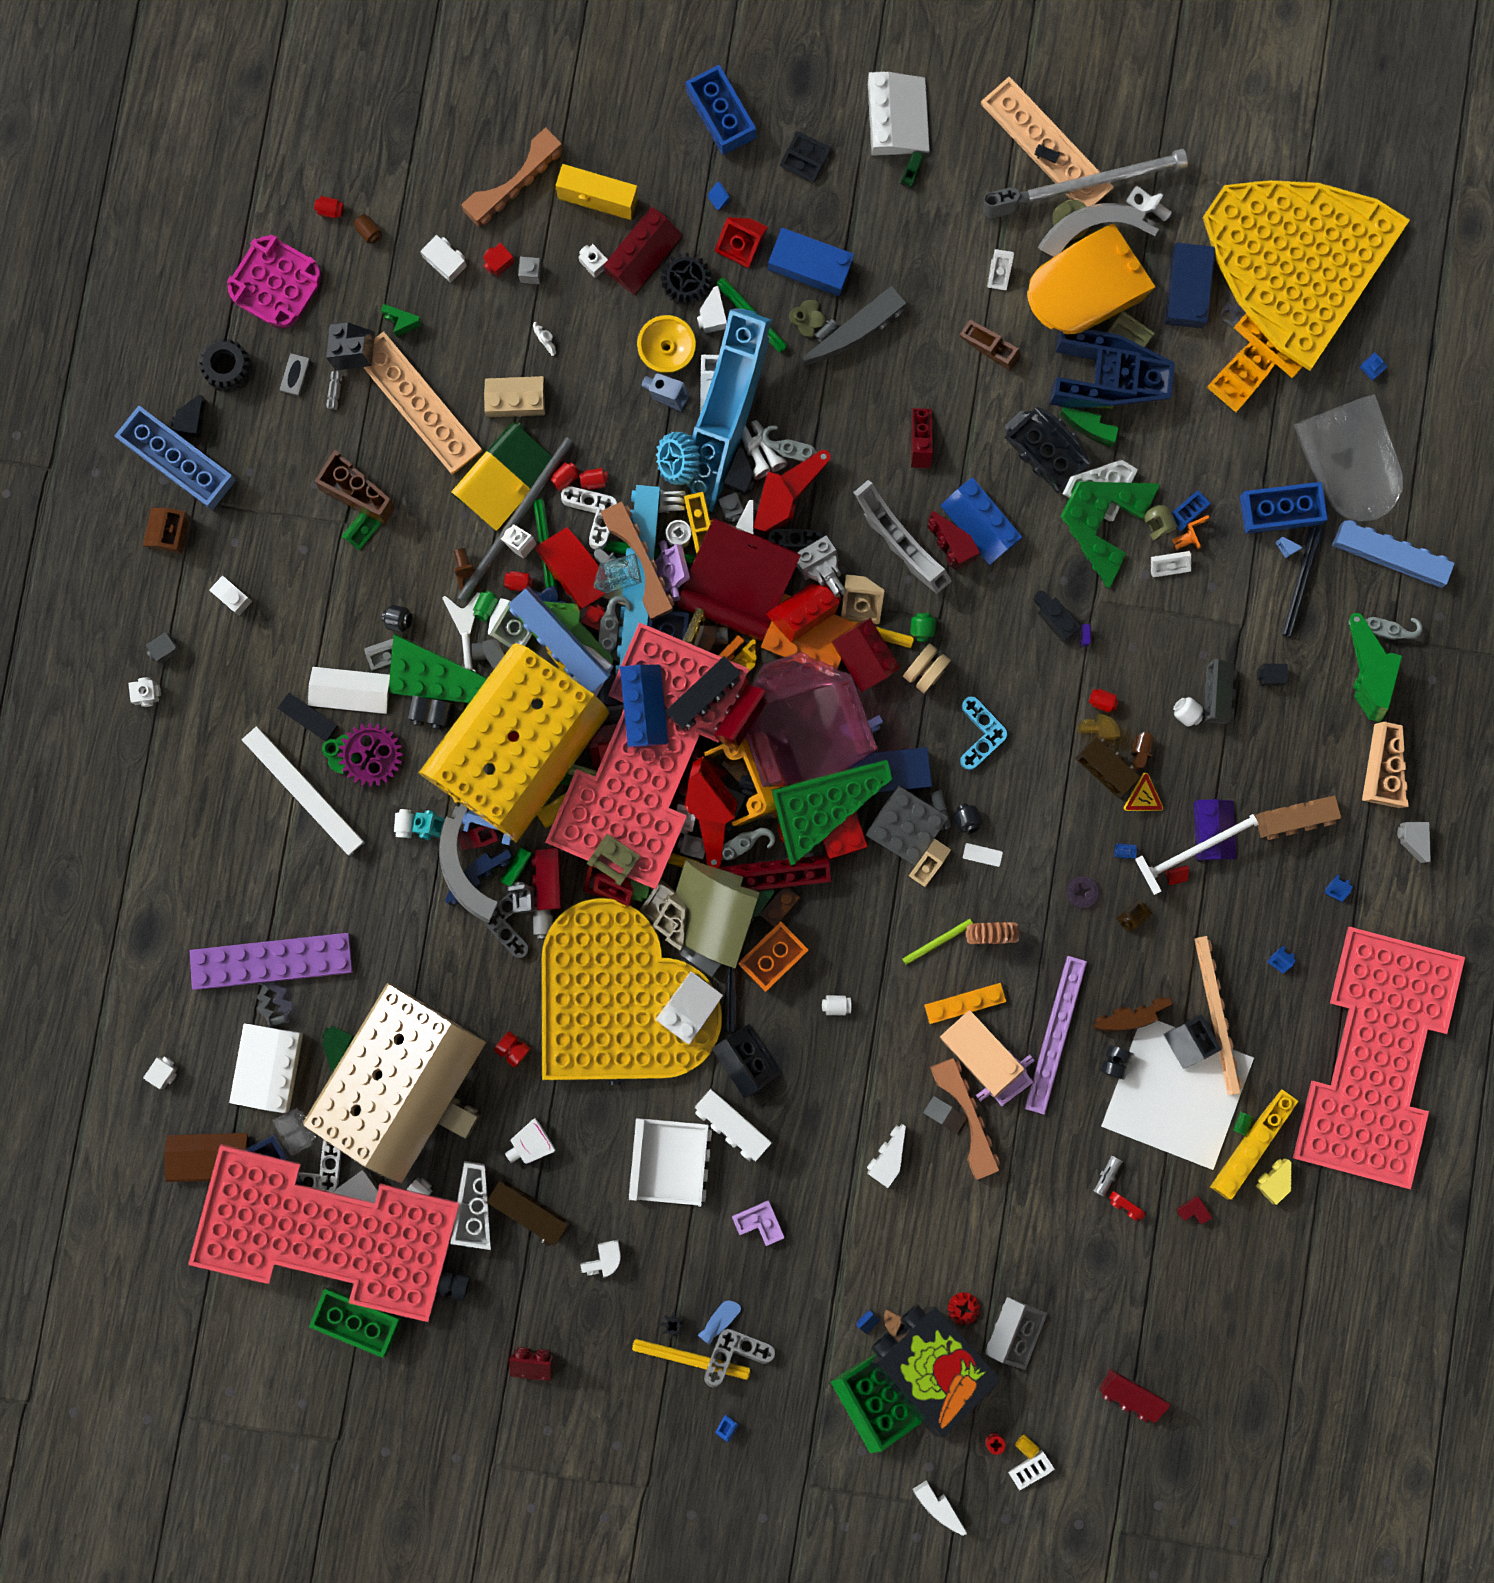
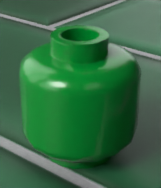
[910,613,936,641]

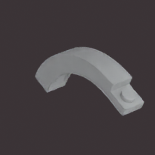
[1038,203,1159,257]
[439,804,497,923]

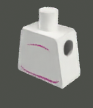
[505,1118,556,1164]

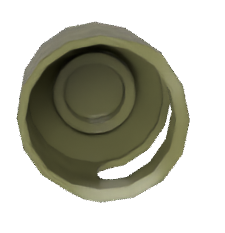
[1144,505,1178,541]

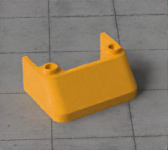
[704,733,787,826]

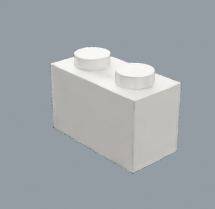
[420,235,467,283]

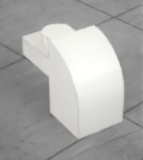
[581,1240,621,1277]

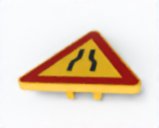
[1124,773,1163,811]

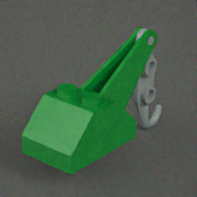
[1348,613,1423,723]

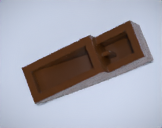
[959,320,1021,370]

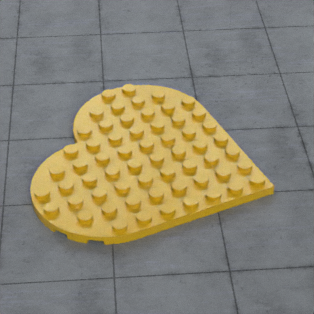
[542,898,722,1080]

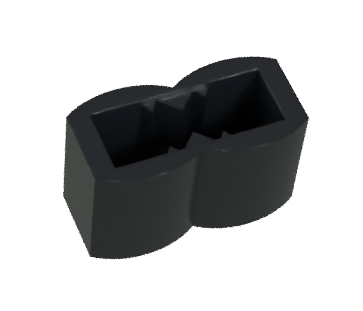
[408,696,453,730]

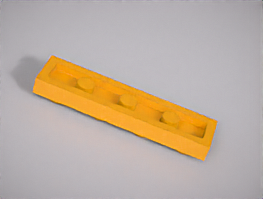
[924,983,1006,1024]

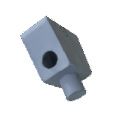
[642,373,689,412]

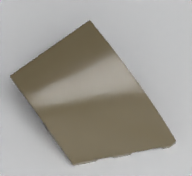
[639,880,687,950]

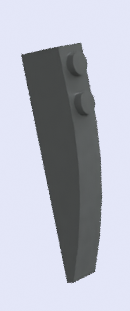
[802,286,906,366]

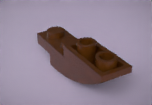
[1092,996,1173,1032]

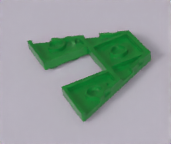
[1060,481,1160,588]

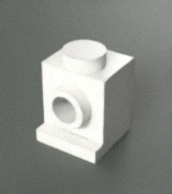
[579,245,608,278]

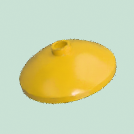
[637,315,696,373]

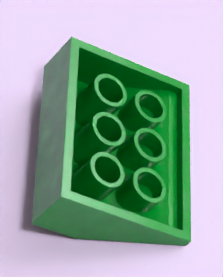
[830,1354,922,1453]

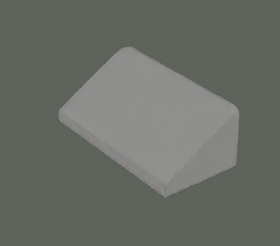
[364,636,402,670]

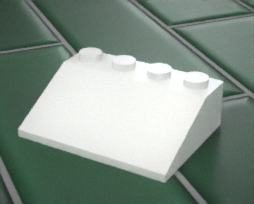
[868,72,929,155]
[229,1024,303,1113]

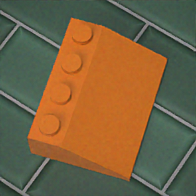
[761,593,856,678]

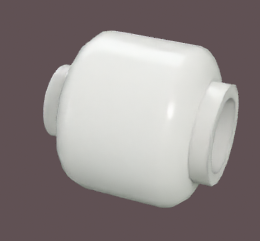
[1174,697,1203,727]

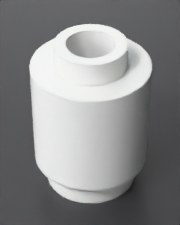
[394,809,415,838]
[822,995,851,1015]

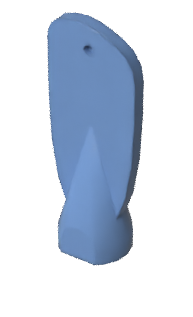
[698,1300,741,1345]

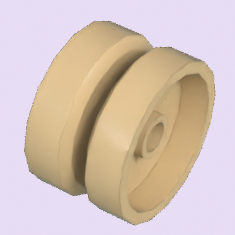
[903,643,951,694]

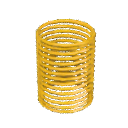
[1015,1435,1040,1459]

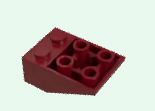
[927,511,980,571]
[509,1347,554,1381]

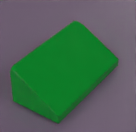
[341,512,381,551]
[500,848,532,887]

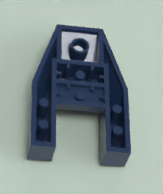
[1050,329,1175,408]

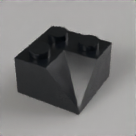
[326,322,375,370]

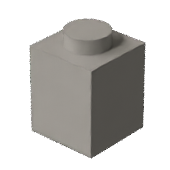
[518,257,541,284]

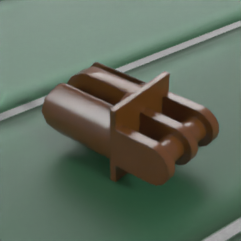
[1130,732,1154,770]

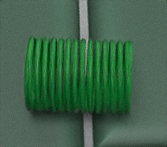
[1233,1112,1254,1136]

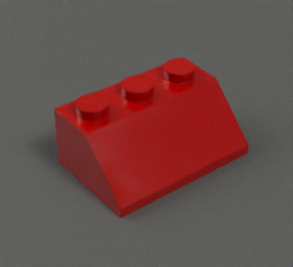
[766,583,840,643]

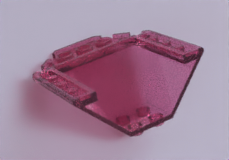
[746,652,877,787]

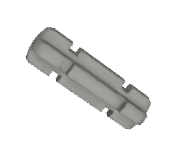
[326,371,342,410]

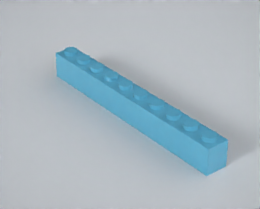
[615,485,660,677]

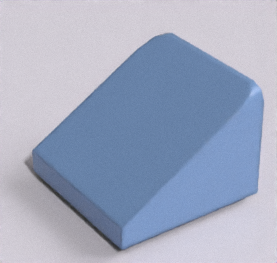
[1276,537,1302,558]

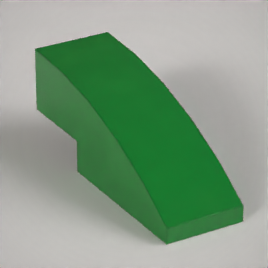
[1060,407,1118,446]

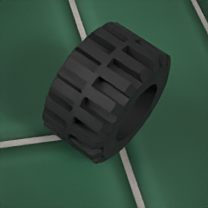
[199,338,252,392]

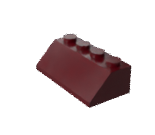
[603,206,682,296]

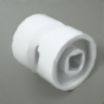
[666,520,691,549]

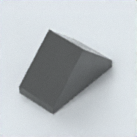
[923,1096,967,1134]

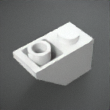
[501,524,536,559]

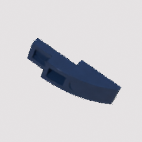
[445,850,513,906]

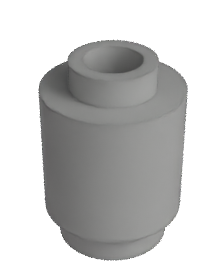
[533,910,553,939]

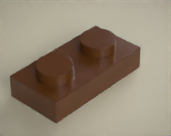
[760,887,800,928]

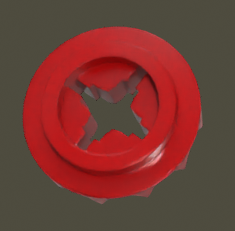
[948,1292,980,1325]

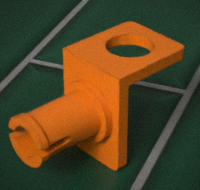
[1172,515,1210,550]

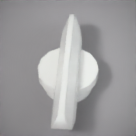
[533,322,556,356]

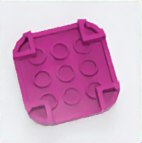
[227,235,321,328]

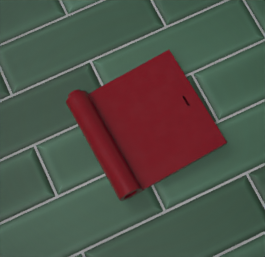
[675,518,801,642]

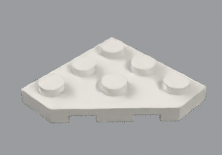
[1063,460,1138,521]

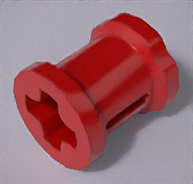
[985,1433,1005,1455]

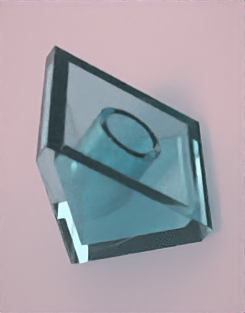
[594,553,642,594]

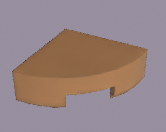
[884,1309,902,1337]

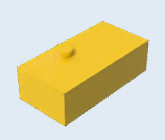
[556,164,638,220]

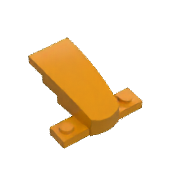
[1207,314,1303,412]

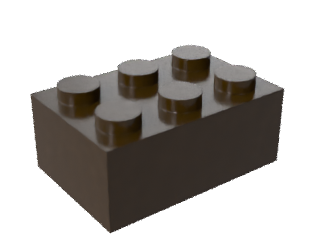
[1075,737,1140,798]

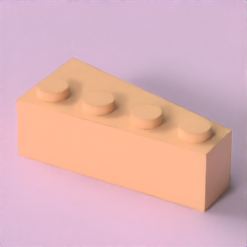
[1362,722,1408,808]

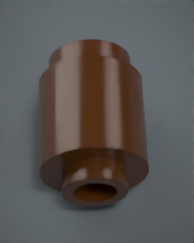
[353,214,382,244]

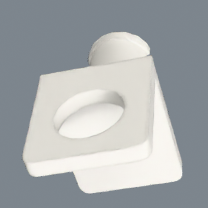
[1126,186,1172,221]

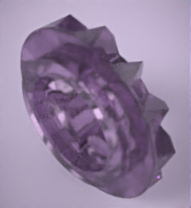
[1066,876,1098,908]

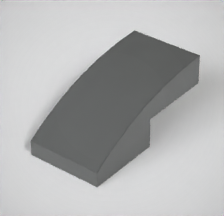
[680,946,721,977]

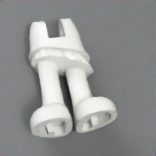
[741,420,787,480]

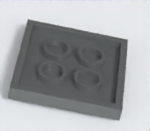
[866,785,948,866]

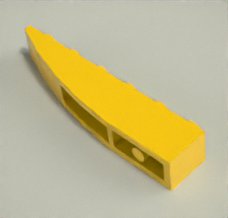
[684,492,711,553]
[1210,1089,1299,1200]

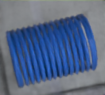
[1115,843,1137,859]

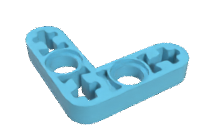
[960,697,1007,770]

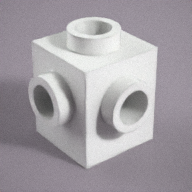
[129,677,161,707]

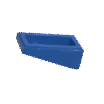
[1172,490,1211,531]

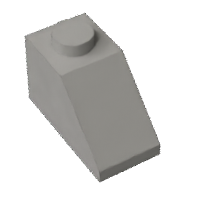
[1398,822,1430,863]

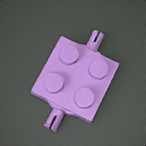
[654,541,690,601]
[976,1050,1034,1106]

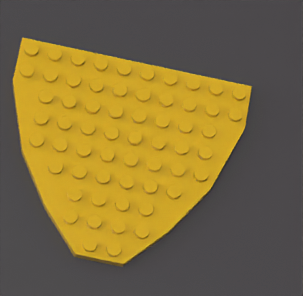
[1203,181,1410,371]

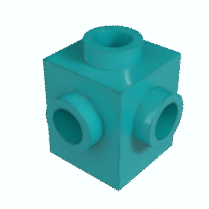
[412,810,446,840]

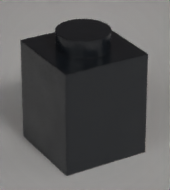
[1257,663,1288,686]

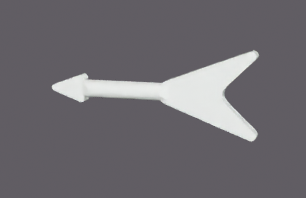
[443,592,480,673]

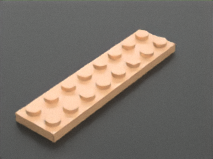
[981,77,1114,206]
[363,331,482,475]

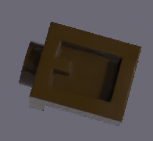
[1116,899,1152,933]

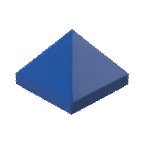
[715,1415,738,1443]

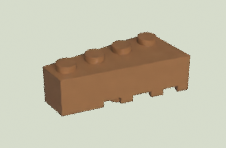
[1255,795,1341,840]

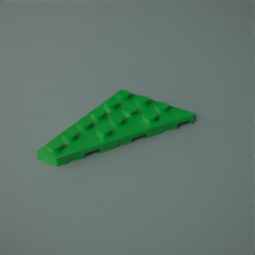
[771,759,892,865]

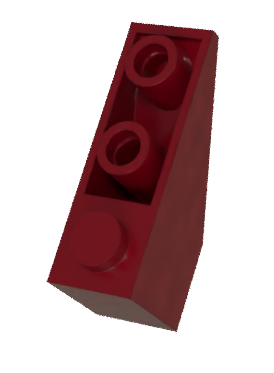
[911,408,933,468]

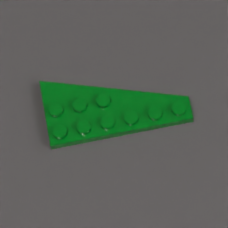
[388,634,488,703]

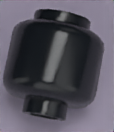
[382,605,413,632]
[953,803,983,834]

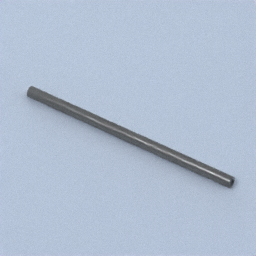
[457,437,574,603]

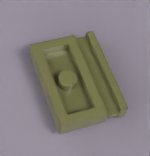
[1107,311,1154,347]

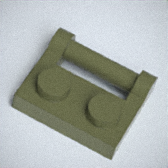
[587,834,640,886]

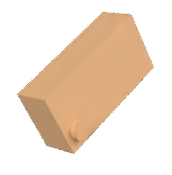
[940,1010,1025,1099]

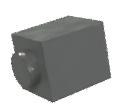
[146,632,180,664]

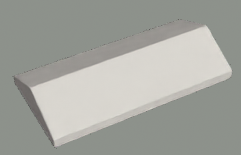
[308,667,390,714]

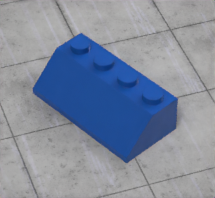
[940,477,1022,566]
[620,665,668,748]

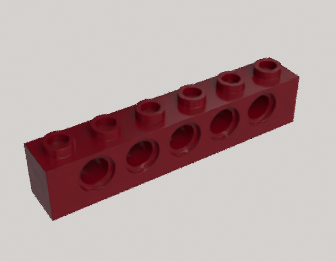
[717,855,831,891]

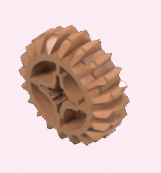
[966,922,1020,944]

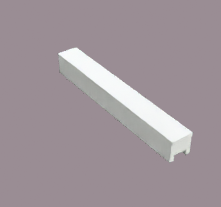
[242,727,365,856]

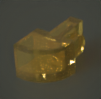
[1077,714,1120,740]

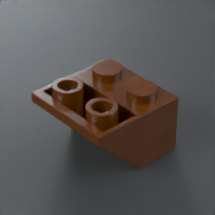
[142,508,190,554]

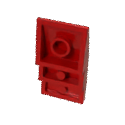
[535,527,614,610]

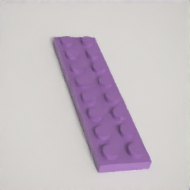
[189,933,353,990]

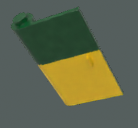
[451,422,552,531]

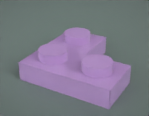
[732,1200,784,1246]

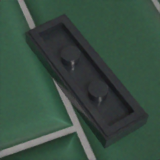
[277,692,338,741]

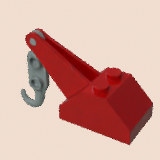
[753,426,831,539]
[685,756,775,868]

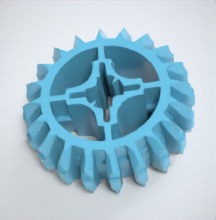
[655,432,701,485]

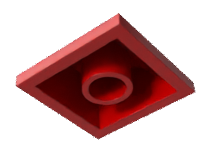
[714,217,768,268]

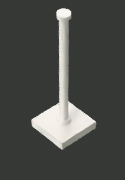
[1135,814,1259,895]

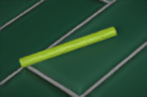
[902,919,973,965]

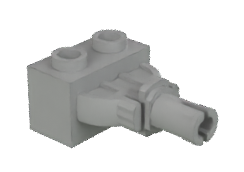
[796,536,846,598]

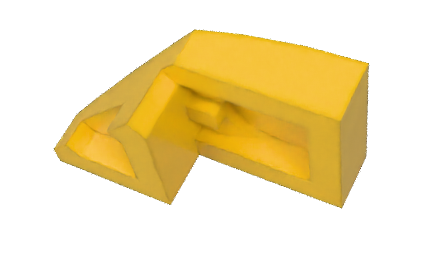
[732,638,756,673]

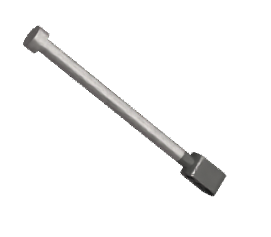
[983,149,1188,218]

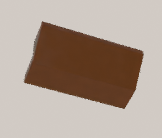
[164,1133,249,1182]

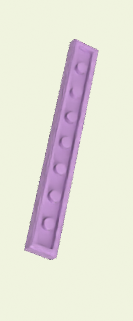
[1025,956,1087,1115]

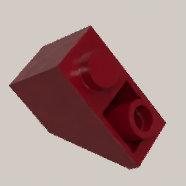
[457,824,499,850]

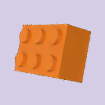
[738,922,808,992]

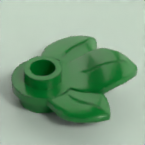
[322,735,360,774]

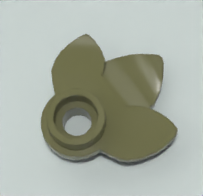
[789,300,827,338]

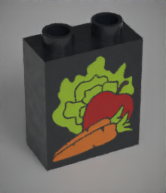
[869,1304,1001,1438]

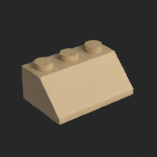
[484,376,545,418]

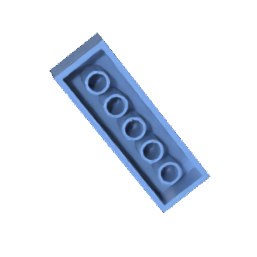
[115,406,236,511]

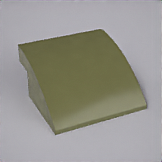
[676,859,759,968]

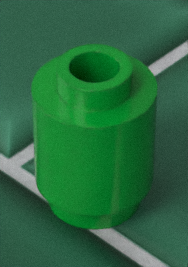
[473,591,498,622]

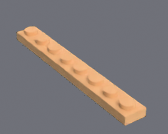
[1194,936,1241,1095]

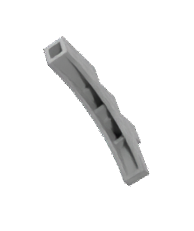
[853,480,952,594]

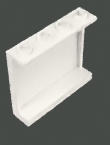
[629,1118,712,1206]

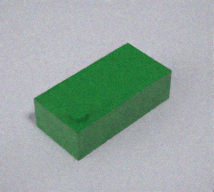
[309,1287,403,1358]

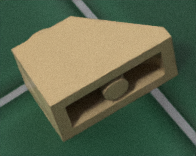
[909,839,951,887]

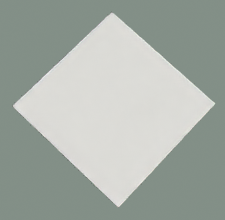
[1101,1021,1254,1170]

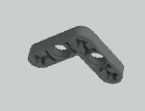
[484,892,529,958]

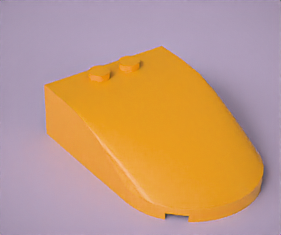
[1027,223,1155,334]

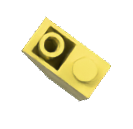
[1256,1159,1291,1205]

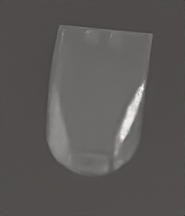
[1293,394,1403,521]

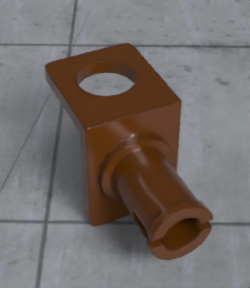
[453,548,480,592]

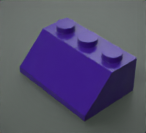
[1194,799,1236,861]

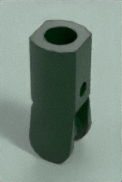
[900,152,925,189]

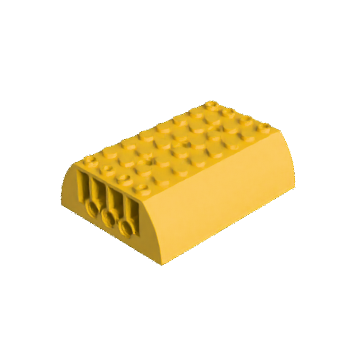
[418,643,610,843]

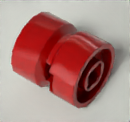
[493,1031,531,1068]

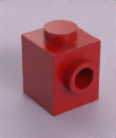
[483,242,515,277]
[581,604,605,634]

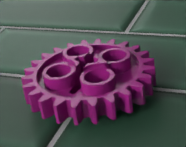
[338,723,403,787]

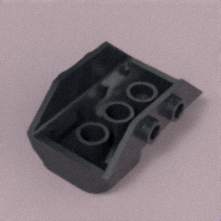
[1004,406,1091,493]

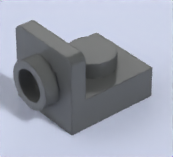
[718,493,744,523]

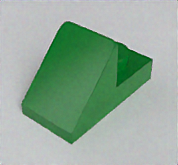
[381,304,422,337]

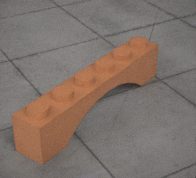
[461,127,563,227]
[600,502,674,621]
[930,1058,1000,1180]

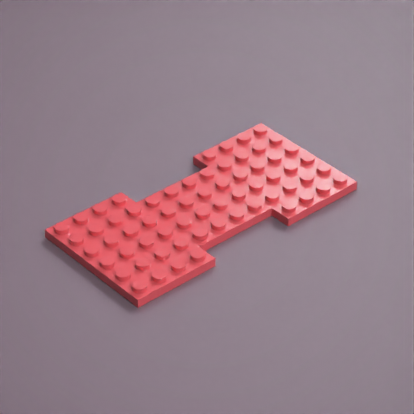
[545,622,749,889]
[1293,927,1465,1189]
[188,1145,459,1322]

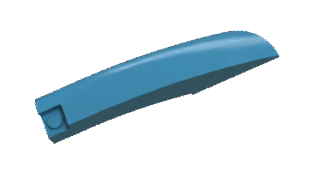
[686,309,771,512]

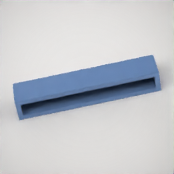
[1332,520,1454,588]
[508,586,610,692]

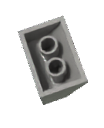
[985,1297,1048,1370]

